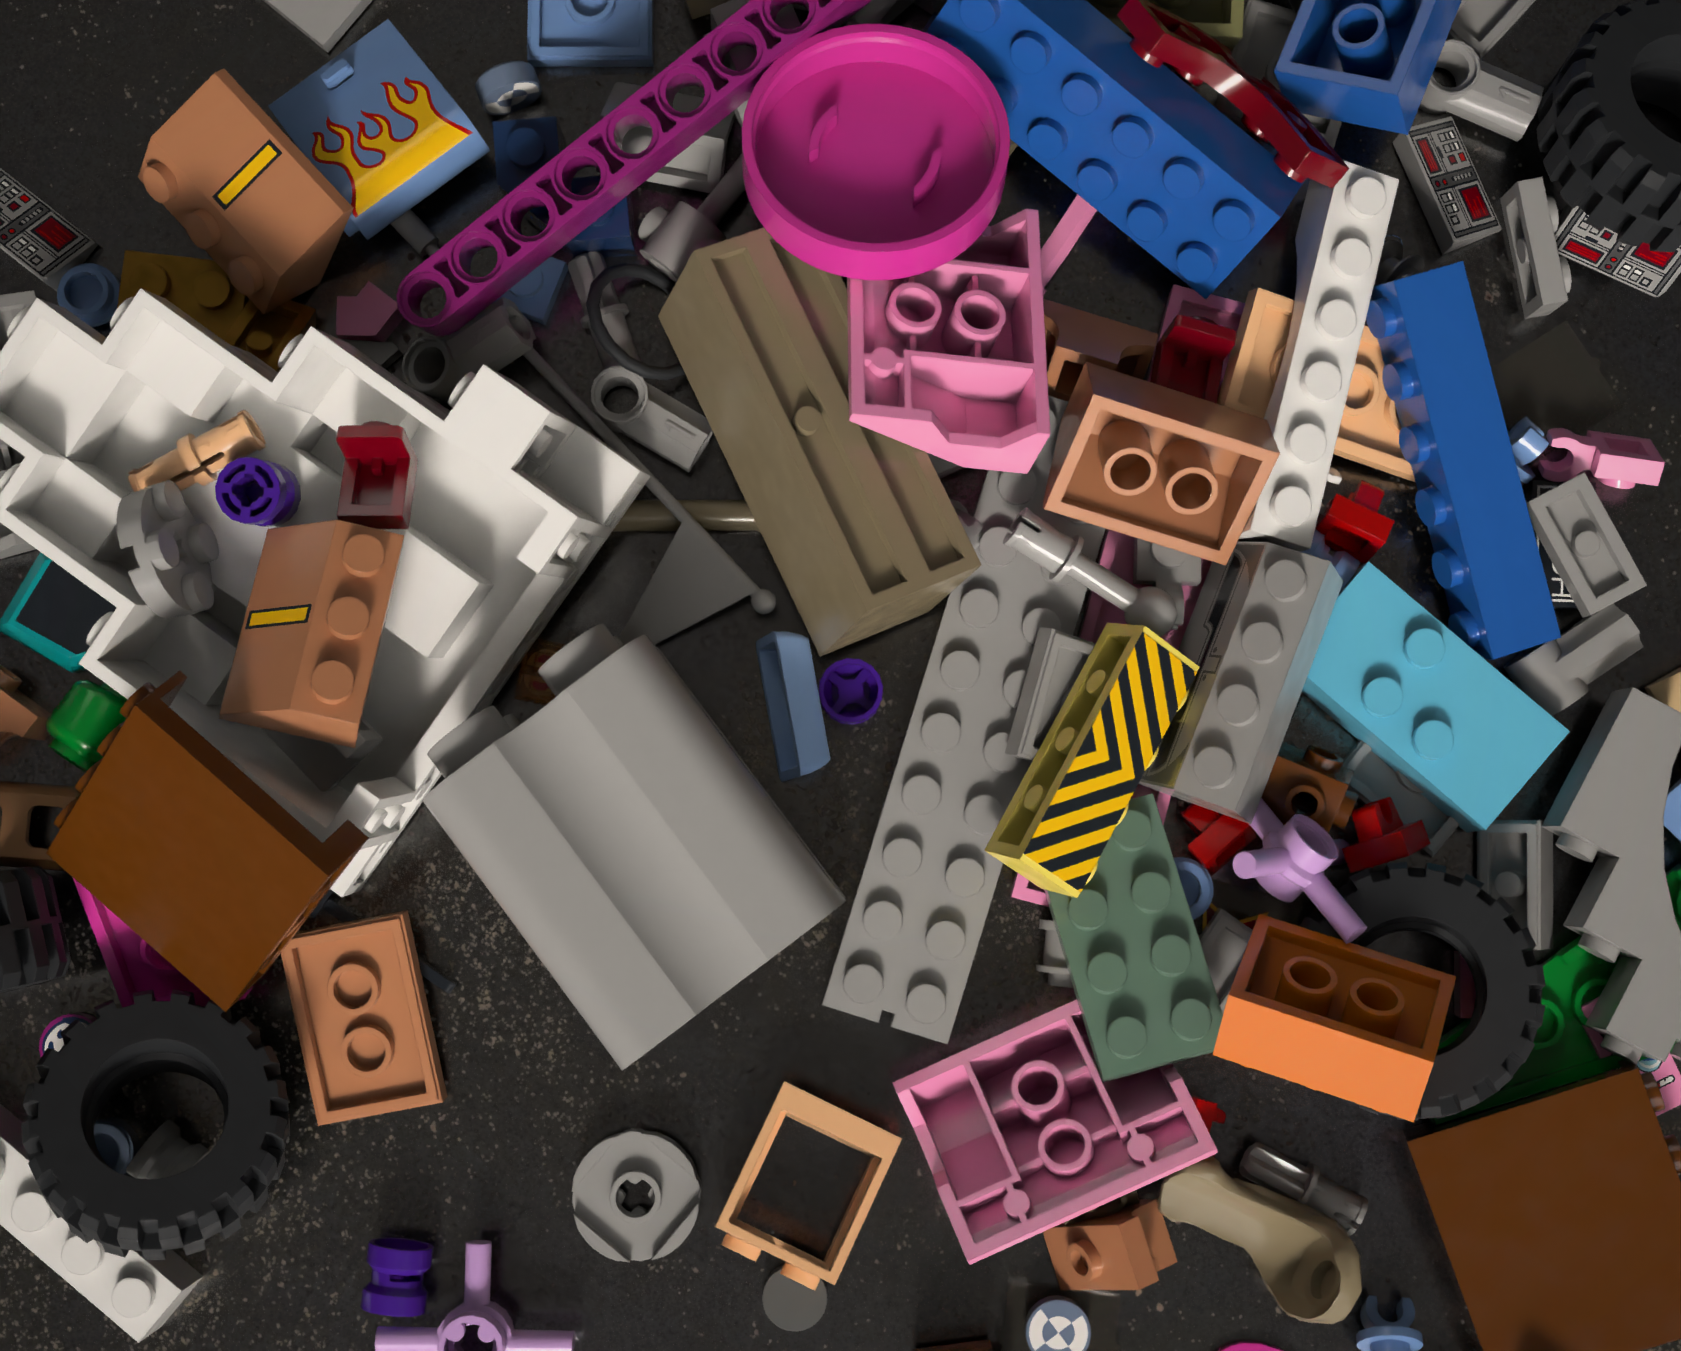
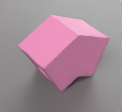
[336,281,404,342]

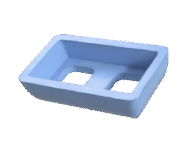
[756,631,830,782]

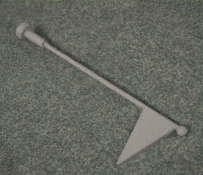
[391,209,776,645]

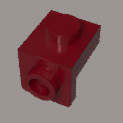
[1150,315,1237,404]
[336,421,418,529]

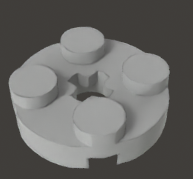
[116,480,219,619]
[572,1128,702,1262]

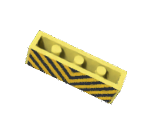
[984,622,1199,898]

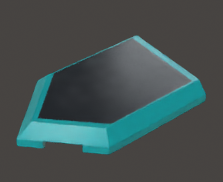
[0,552,117,673]

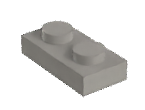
[1500,177,1572,319]
[1526,472,1647,618]

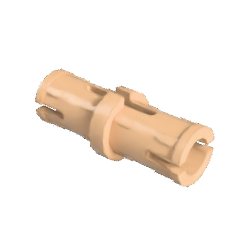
[128,410,266,492]

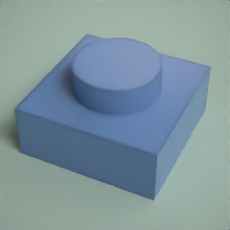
[492,257,568,325]

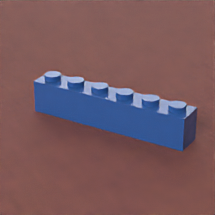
[1366,261,1561,660]

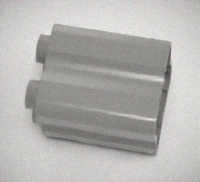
[422,623,846,1070]

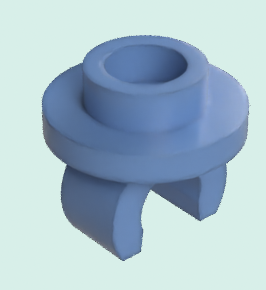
[1508,416,1549,484]
[1356,1295,1423,1351]

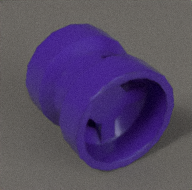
[215,457,301,527]
[819,658,883,725]
[361,1238,434,1317]

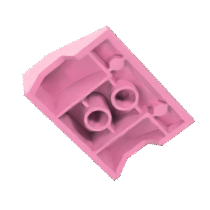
[847,209,1050,474]
[892,999,1218,1265]

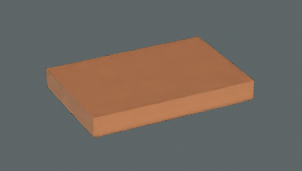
[281,910,448,1126]

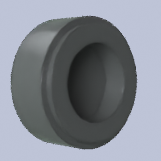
[762,1264,827,1331]

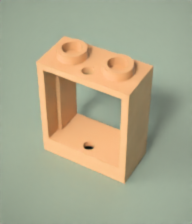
[714,1081,902,1291]

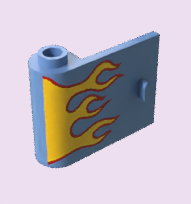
[268,19,490,240]

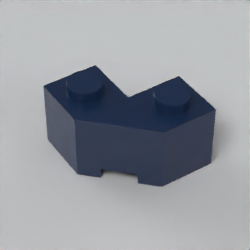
[492,116,637,259]

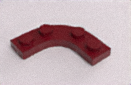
[1117,0,1350,188]

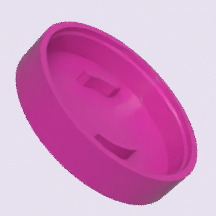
[742,24,1010,280]

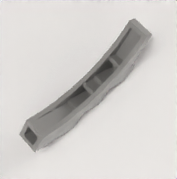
[1542,687,1681,1065]

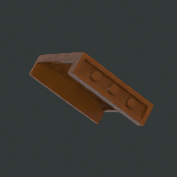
[46,670,369,1012]
[1403,1059,1681,1351]

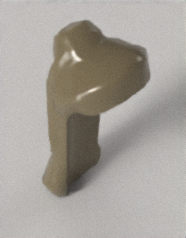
[1156,1156,1362,1324]

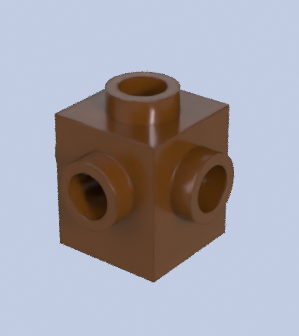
[1261,742,1359,833]

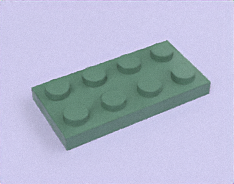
[1044,793,1223,1083]

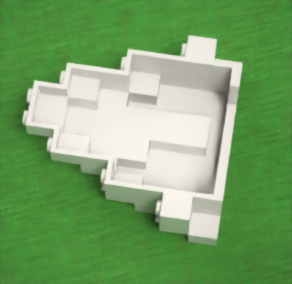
[0,288,651,897]

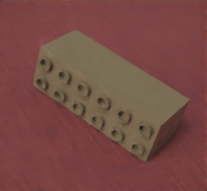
[658,228,981,657]

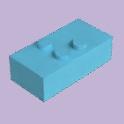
[1302,561,1570,833]

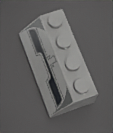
[1139,541,1343,824]

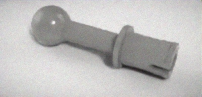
[1003,507,1177,637]

